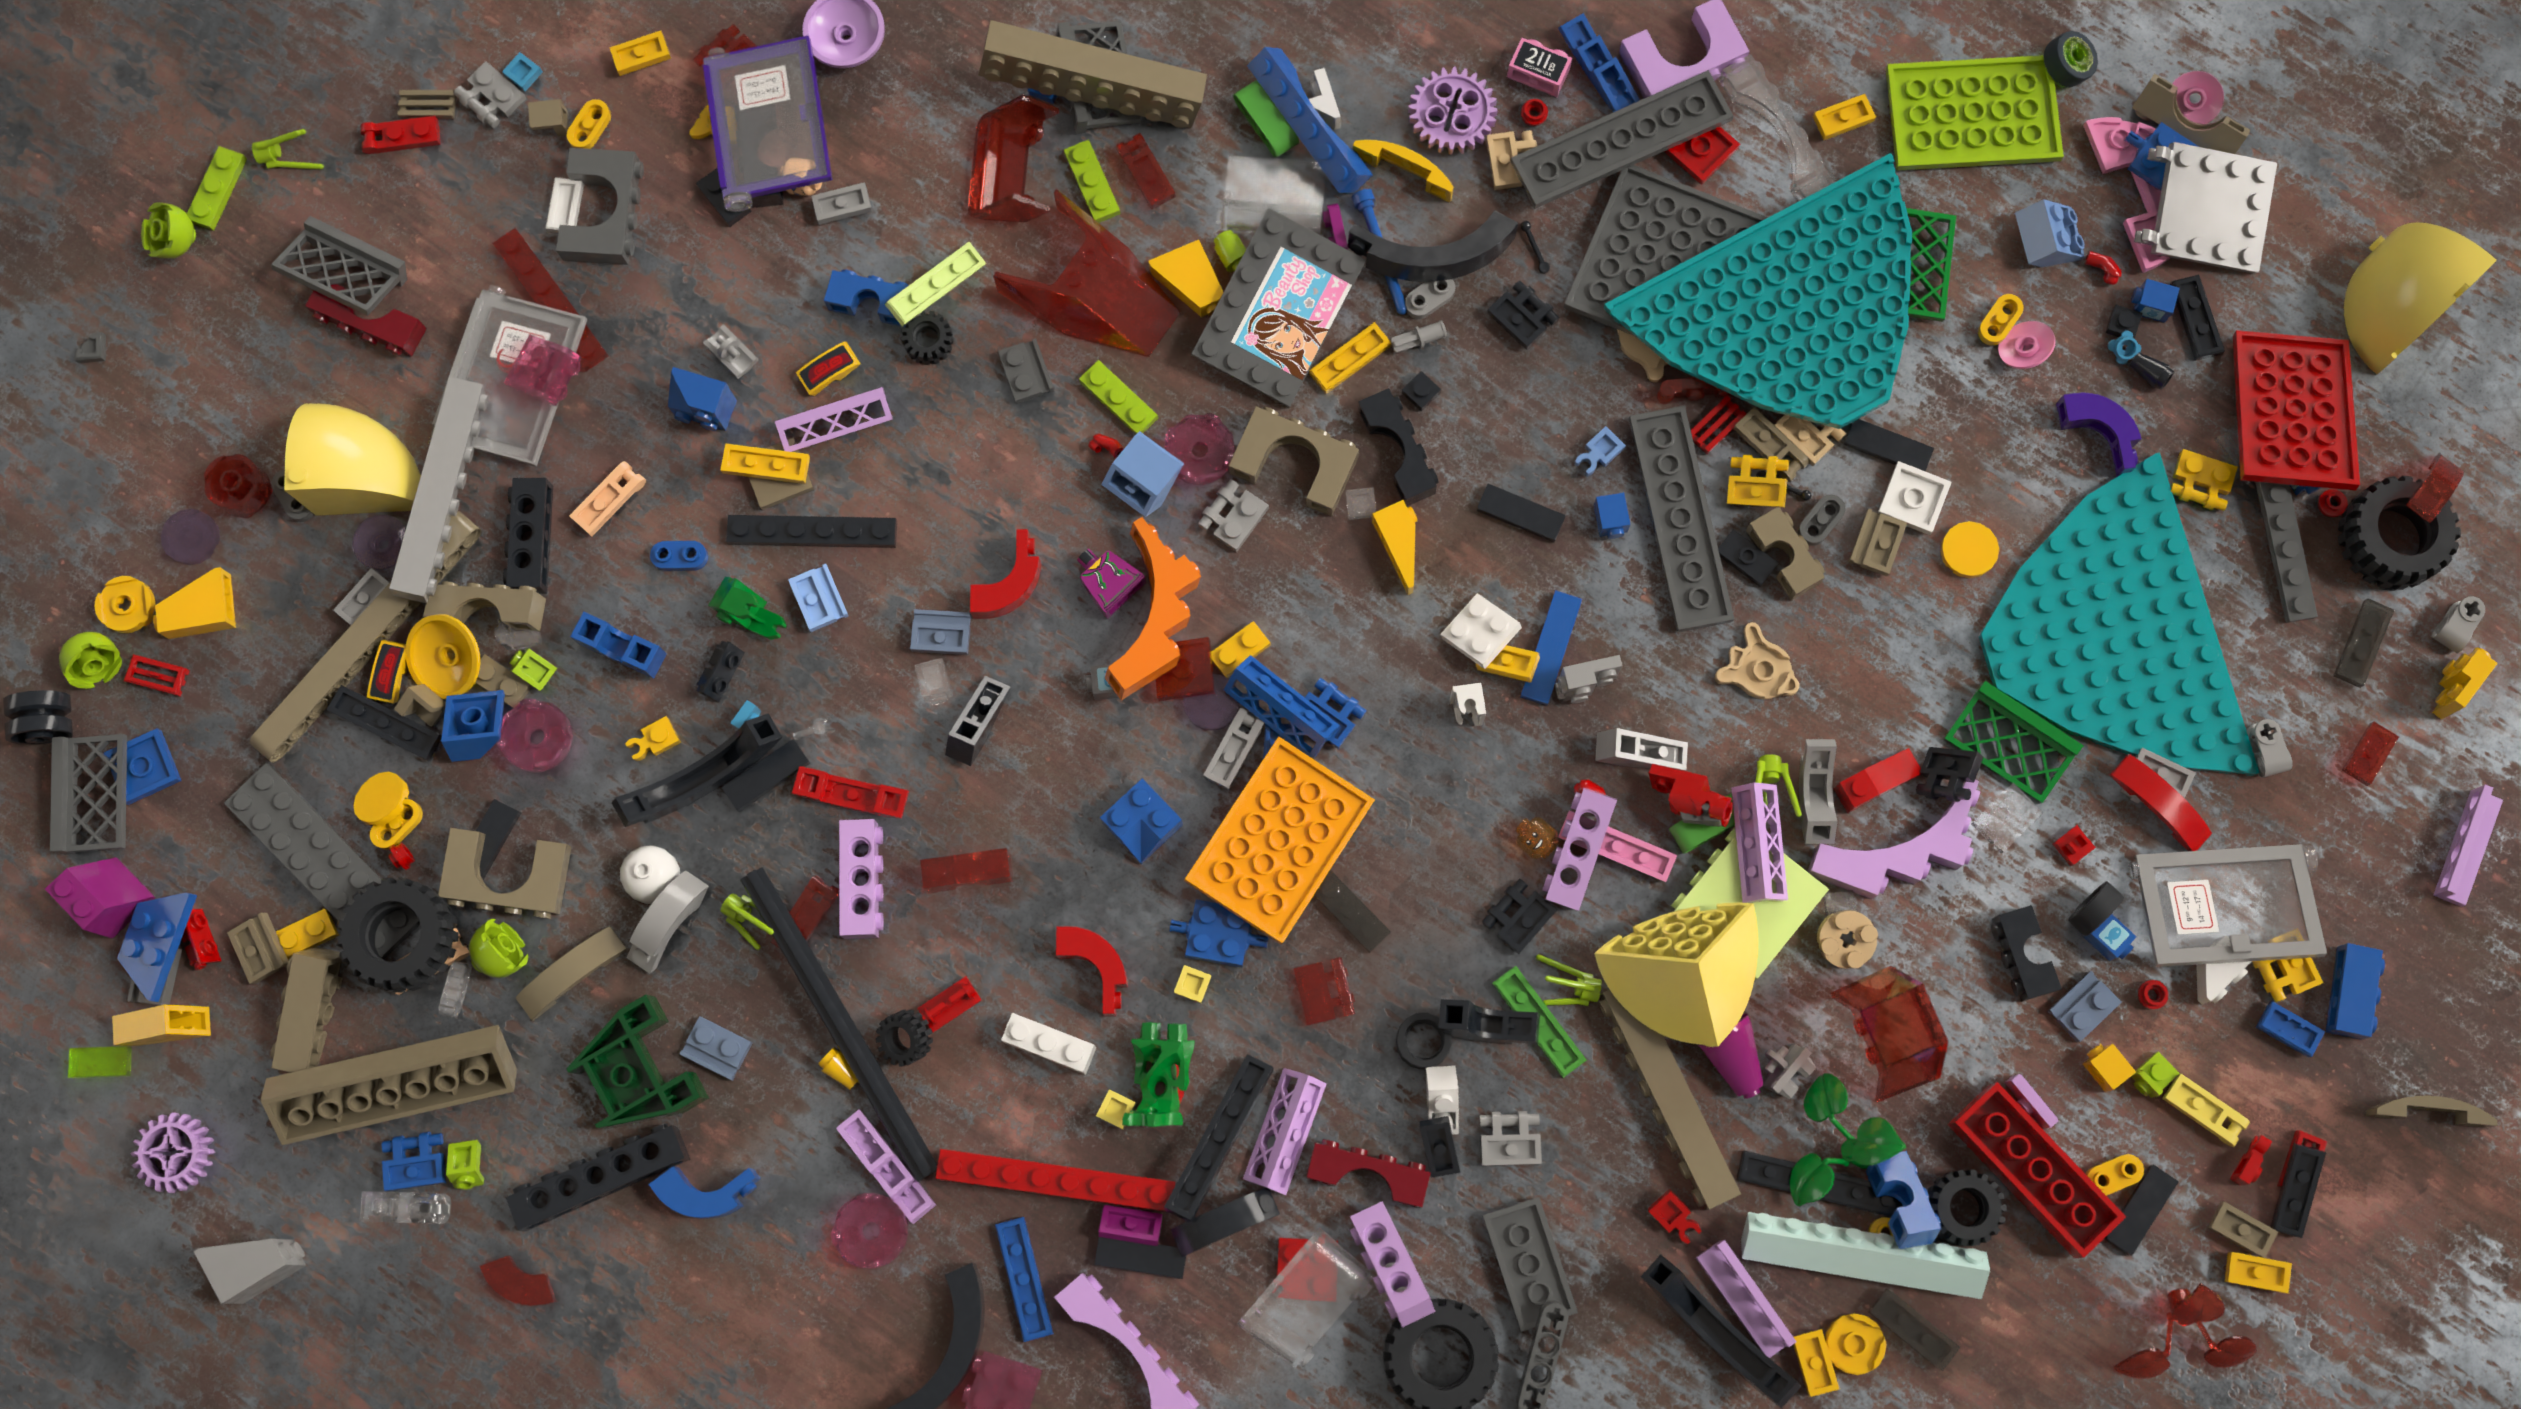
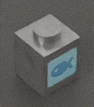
[1086,664,1129,700]

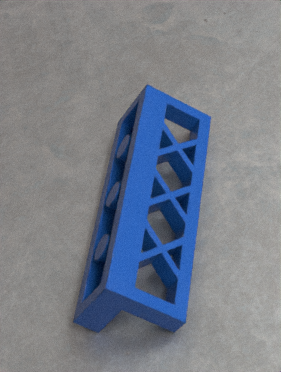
[1223,655,1340,759]

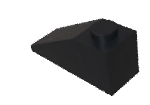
[945,676,1011,766]

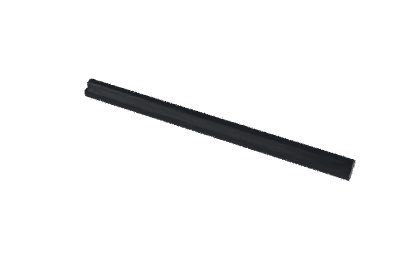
[740,867,938,1183]

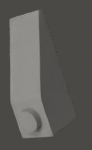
[1595,728,1688,771]

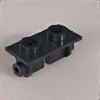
[696,641,745,702]

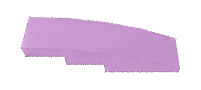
[836,1109,936,1224]

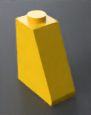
[1148,240,1224,317]
[153,567,236,639]
[112,1005,211,1046]

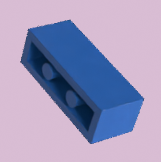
[2326,943,2385,1040]

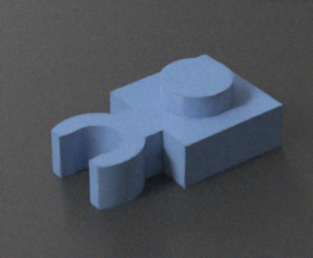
[1574,426,1626,477]

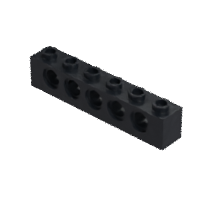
[505,1123,691,1231]

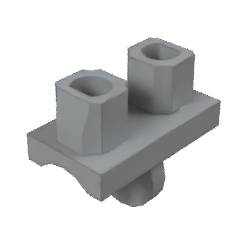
[703,324,759,379]
[1763,1043,1816,1099]

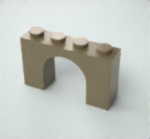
[1229,407,1359,516]
[438,828,572,919]

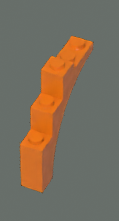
[1105,517,1201,700]

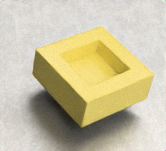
[1174,965,1212,1004]
[1096,1089,1136,1130]

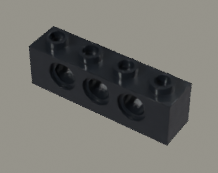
[503,478,553,594]

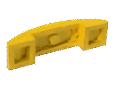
[1353,140,1454,203]

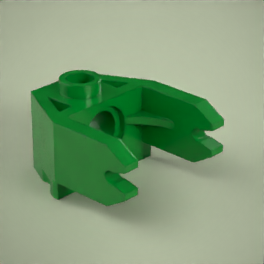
[708,576,787,640]

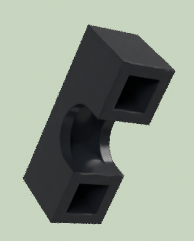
[1991,905,2062,1002]

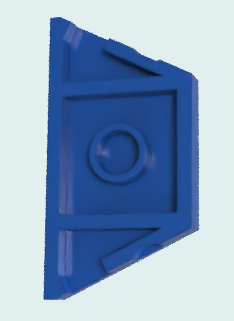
[117,892,197,1002]

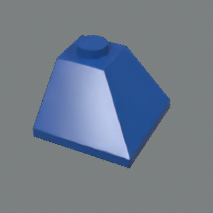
[441,690,505,762]

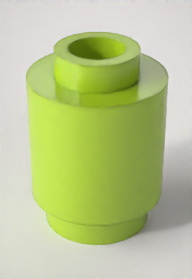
[1213,230,1246,272]

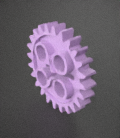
[1408,67,1497,155]

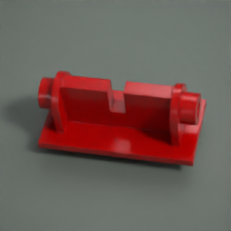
[182,909,222,970]
[917,976,982,1033]

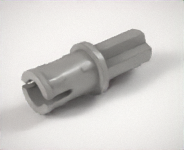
[1391,320,1447,353]

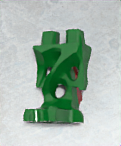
[1122,1022,1195,1127]

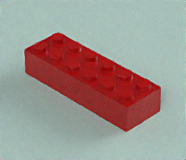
[1947,1082,2126,1259]

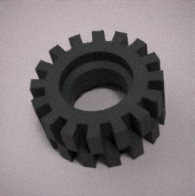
[901,310,954,365]
[876,1009,933,1067]

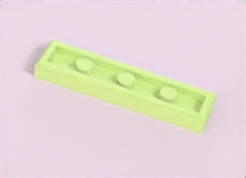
[885,242,986,327]

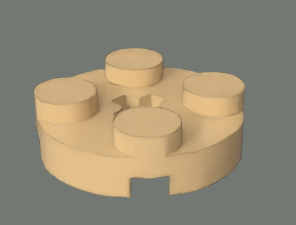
[1817,909,1878,969]

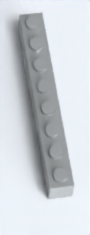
[389,377,488,603]

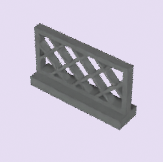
[1056,20,1141,134]
[271,216,407,316]
[50,734,127,855]

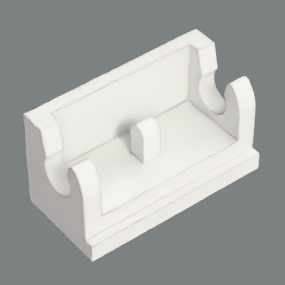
[1450,683,1486,726]

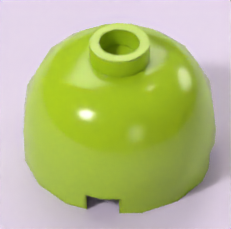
[141,202,196,259]
[59,632,122,689]
[469,919,529,978]

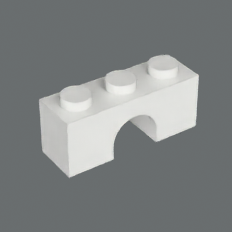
[1001,1013,1096,1075]

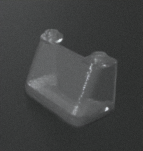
[1237,1228,1374,1368]

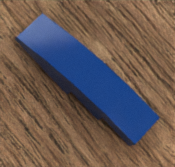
[1558,13,1640,112]

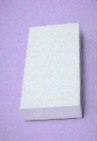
[545,178,584,233]

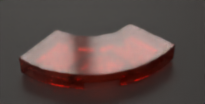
[480,1256,556,1306]

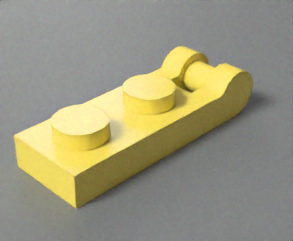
[2162,1074,2250,1147]

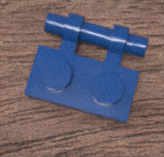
[1305,678,1367,749]
[381,1132,446,1191]

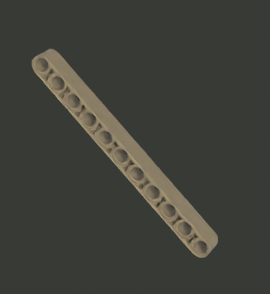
[249,511,482,763]

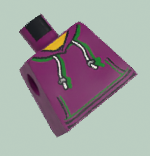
[1077,549,1146,619]

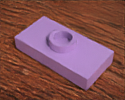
[2004,1074,2058,1129]

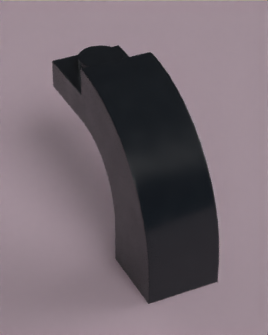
[1438,999,1540,1044]
[1170,1188,1280,1257]

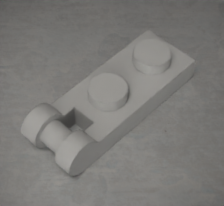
[1203,708,1265,790]

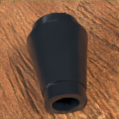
[2130,352,2175,390]

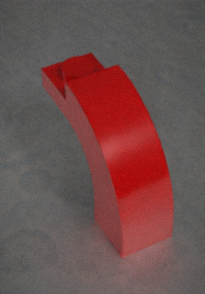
[970,529,1041,619]
[1056,926,1128,1017]

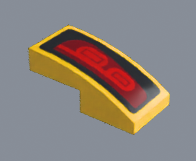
[795,341,861,396]
[367,640,408,704]

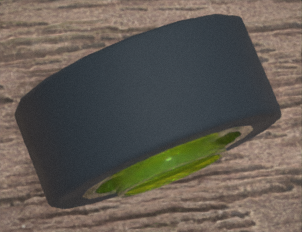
[2043,31,2098,87]

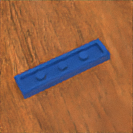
[1520,590,1582,706]
[995,1217,1054,1342]

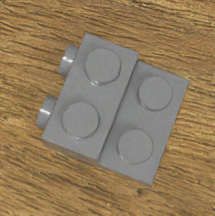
[1555,655,1622,703]

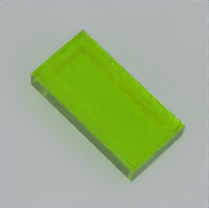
[68,1046,132,1078]

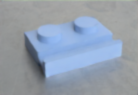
[788,564,849,632]

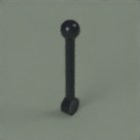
[1520,221,1550,274]
[1756,471,1812,501]

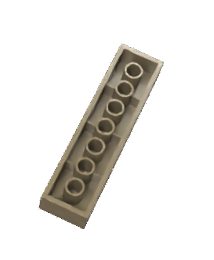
[978,20,1207,129]
[261,1025,517,1145]

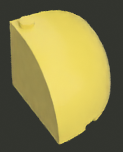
[2344,223,2497,374]
[284,404,421,516]
[1595,903,1758,1047]

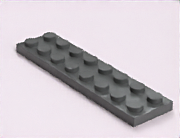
[1511,70,1734,209]
[1629,406,1734,632]
[224,762,420,959]

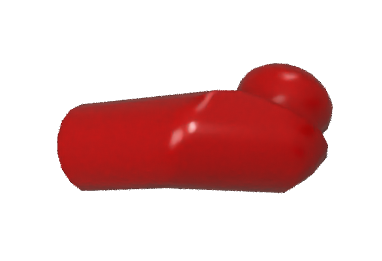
[2084,251,2122,285]

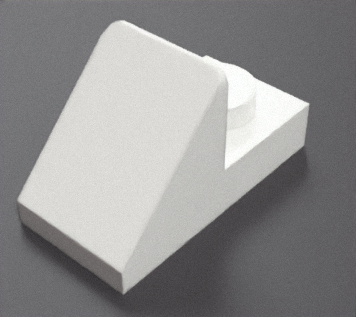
[1309,68,1341,129]

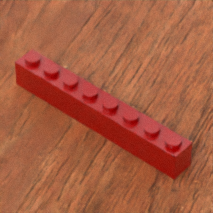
[936,1149,1177,1212]

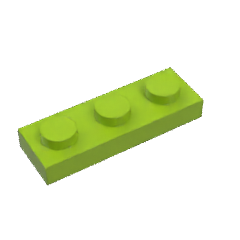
[1064,139,1120,224]
[187,146,247,231]
[1079,360,1158,435]

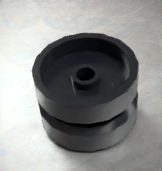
[3,690,73,745]

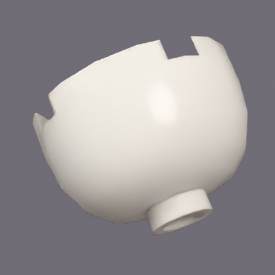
[620,846,680,904]

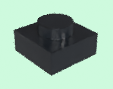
[2105,304,2143,338]
[1402,371,1441,412]

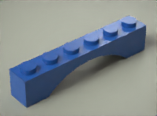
[1247,47,1373,193]

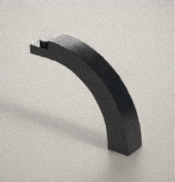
[1347,210,1518,282]
[611,713,782,827]
[1641,1254,1802,1409]
[887,1262,985,1409]

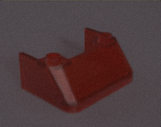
[968,95,1059,223]

